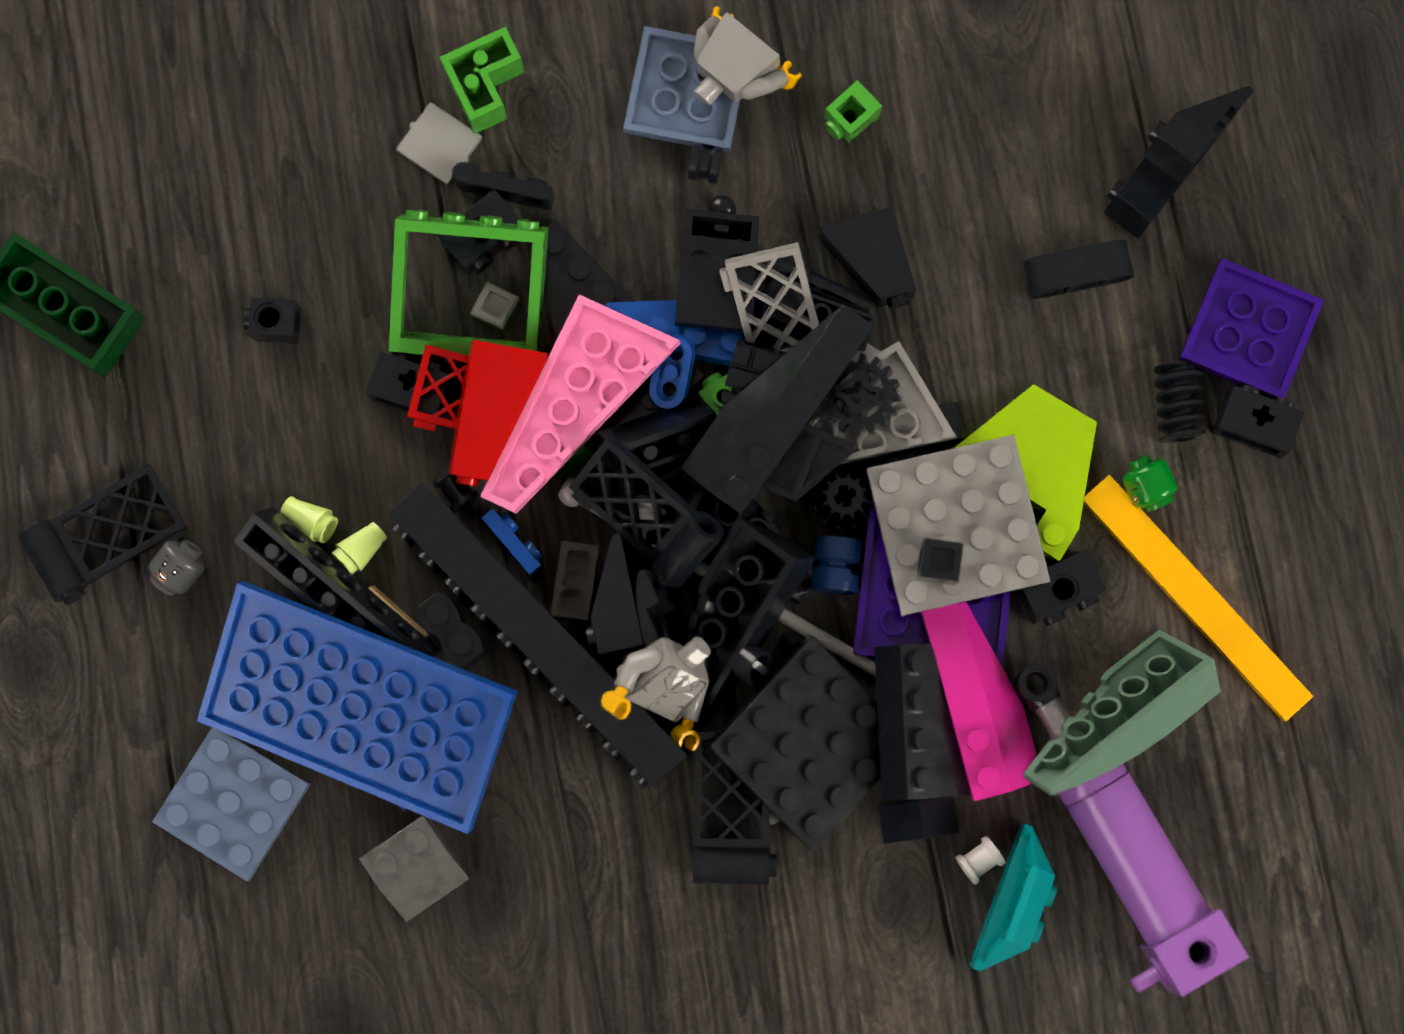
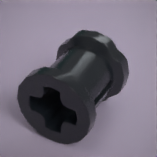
[432,469,480,514]

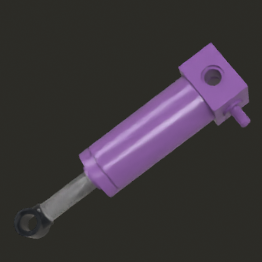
[1014,664,1249,997]

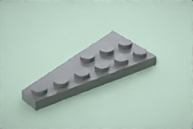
[806,341,957,465]

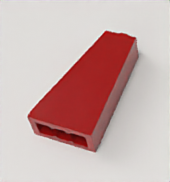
[448,340,548,487]

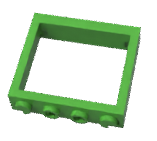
[389,209,548,356]

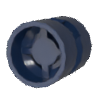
[810,536,863,595]

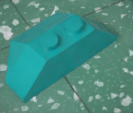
[968,824,1057,971]

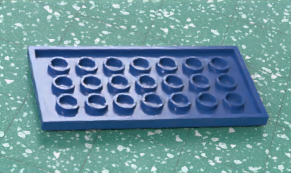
[197,581,518,834]

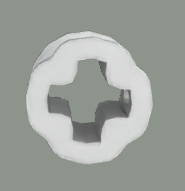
[955,835,1006,885]

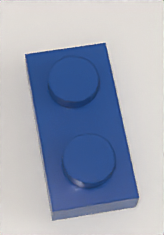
[482,509,543,579]

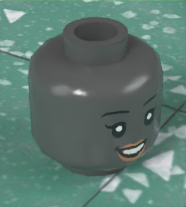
[148,540,205,596]

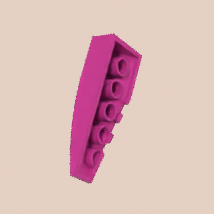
[920,602,1037,801]

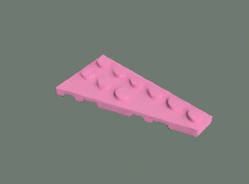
[480,295,681,514]

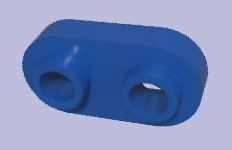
[649,334,696,409]

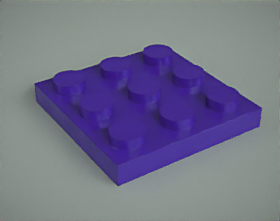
[1178,258,1324,399]

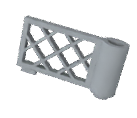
[720,242,819,352]

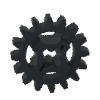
[820,353,902,437]

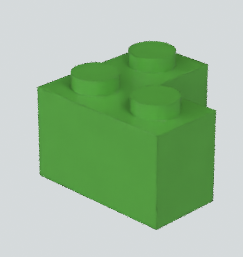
[440,26,525,134]

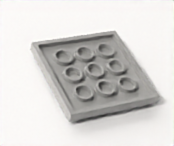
[866,435,1050,616]

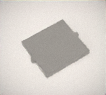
[396,102,482,185]

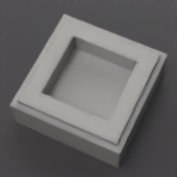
[470,281,520,332]

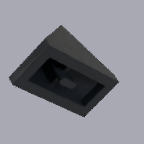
[878,797,958,844]

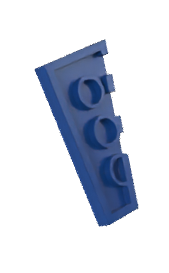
[605,297,755,366]

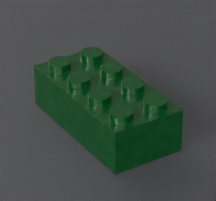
[0,232,146,379]

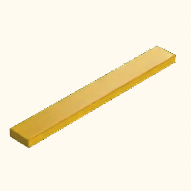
[1083,474,1314,722]

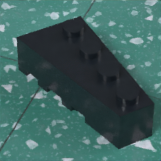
[874,644,971,799]

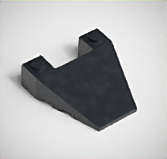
[1103,86,1254,239]

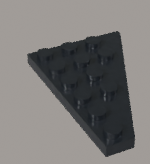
[529,219,705,469]

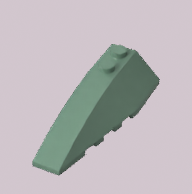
[1023,630,1221,796]

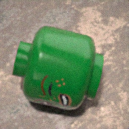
[1122,454,1178,512]

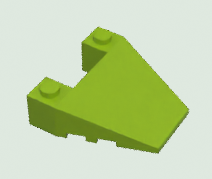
[955,384,1097,565]

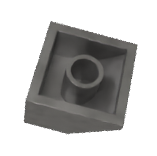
[360,816,470,922]

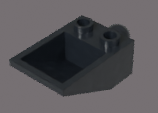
[675,195,759,333]

